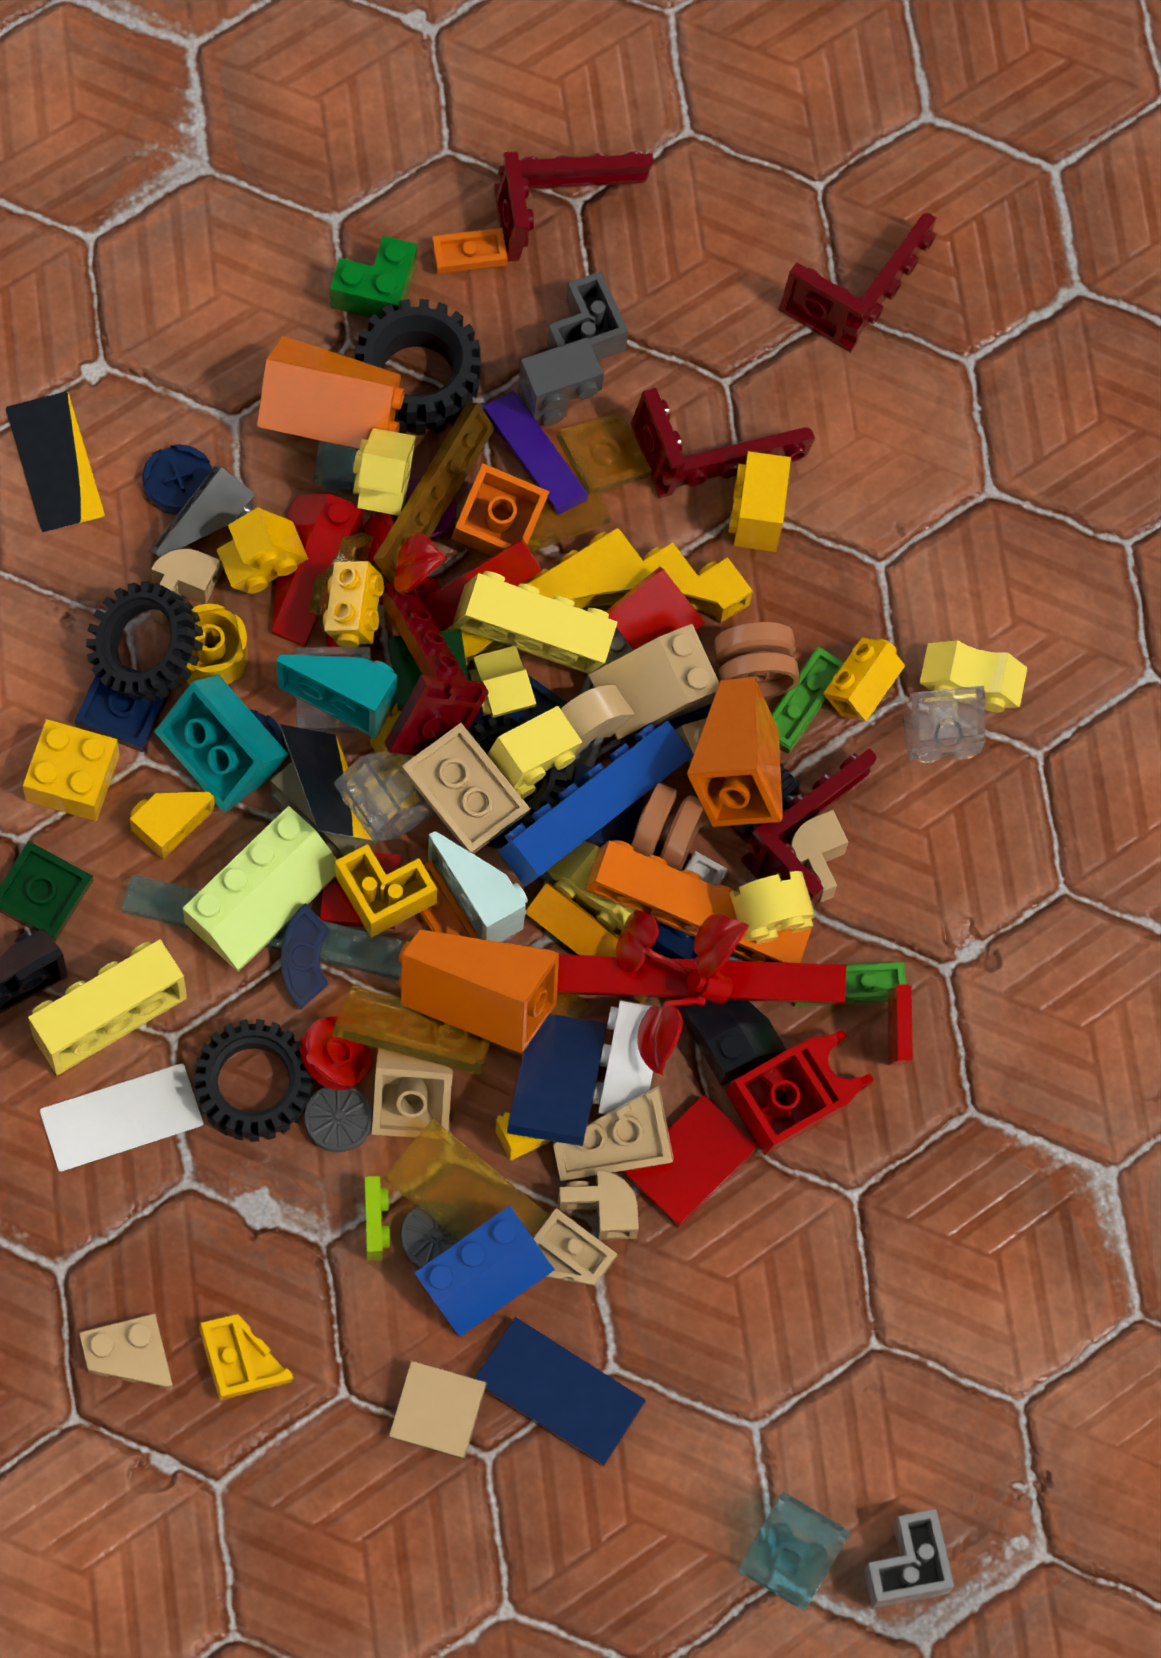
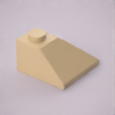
[372,1046,453,1140]

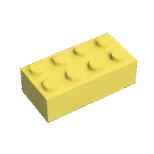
[452,571,618,674]
[28,939,187,1076]

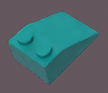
[276,654,397,738]

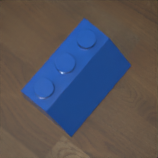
[415,1205,555,1337]

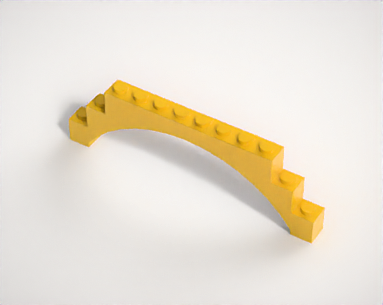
[364,528,753,833]

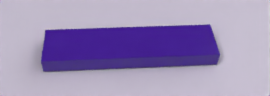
[483,390,588,516]

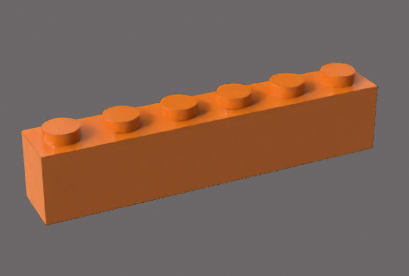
[584,840,812,963]

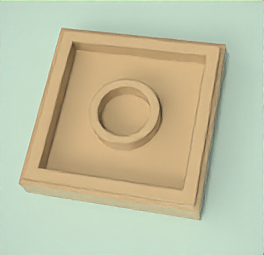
[389,1361,487,1459]

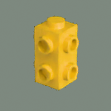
[323,561,384,648]
[823,637,905,722]

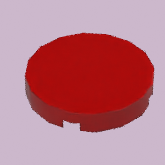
[300,1016,372,1090]

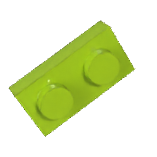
[365,1176,390,1261]

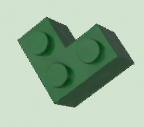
[330,236,417,320]

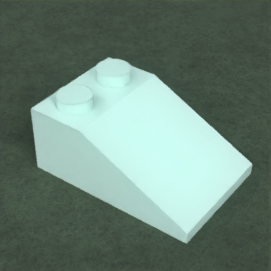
[428,831,528,942]

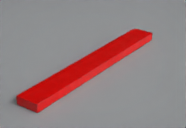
[557,954,846,1004]

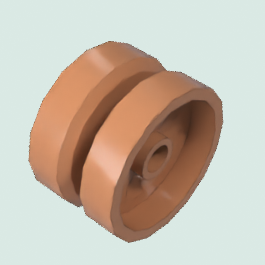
[714,622,800,699]
[632,783,705,871]

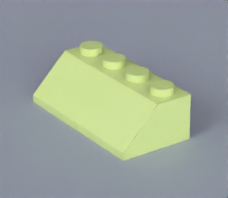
[182,806,337,972]

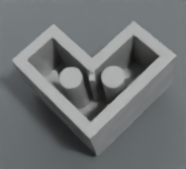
[864,1509,954,1609]

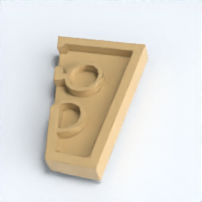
[553,1086,674,1181]

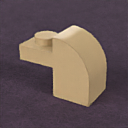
[150,549,221,625]
[561,685,635,756]
[791,810,849,903]
[558,1171,639,1240]

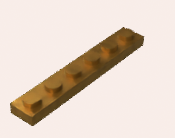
[373,402,495,584]

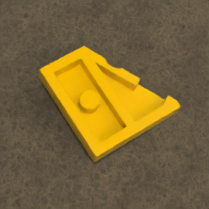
[199,1314,293,1401]

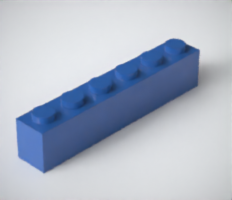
[498,721,694,887]

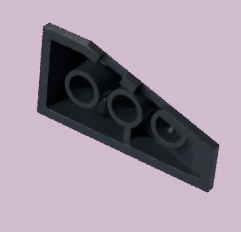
[648,952,787,1086]

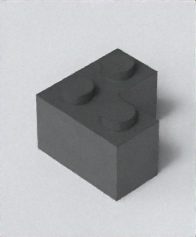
[547,271,628,360]
[518,337,604,426]

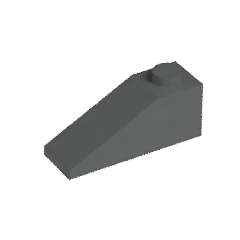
[148,466,255,557]

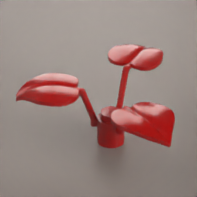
[326,511,446,657]
[616,911,749,1075]

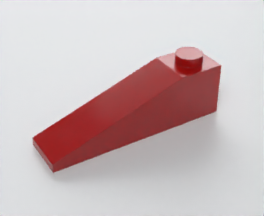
[271,494,363,647]

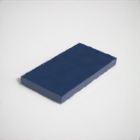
[507,1014,607,1146]
[475,1317,646,1467]

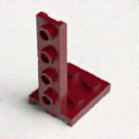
[493,151,654,262]
[779,213,937,353]
[630,388,815,498]
[379,583,489,756]
[741,748,876,910]

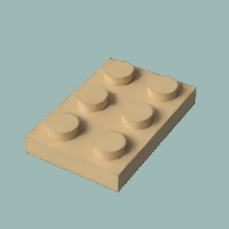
[401,723,530,854]

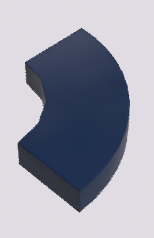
[281,903,331,1010]

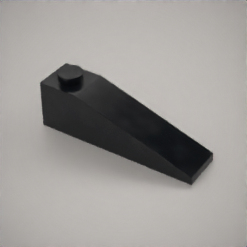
[0,928,68,1014]

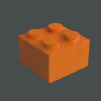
[451,463,550,556]

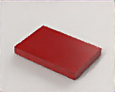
[624,1094,758,1228]

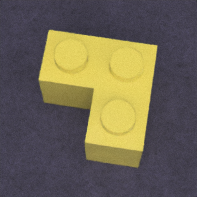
[353,428,416,516]
[487,706,582,799]

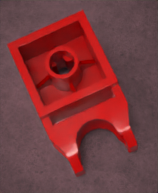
[725,1030,874,1156]

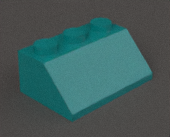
[154,675,289,812]

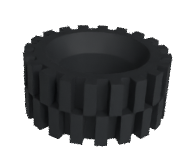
[355,299,481,436]

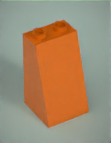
[257,336,405,449]
[687,677,783,827]
[398,930,559,1054]

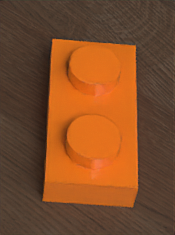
[432,228,508,274]

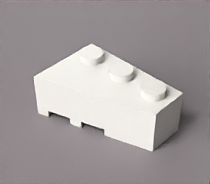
[593,1000,662,1114]

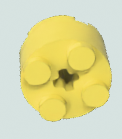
[730,871,815,944]

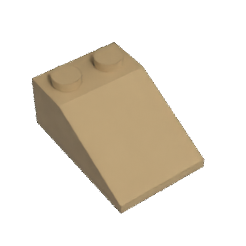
[588,624,719,742]

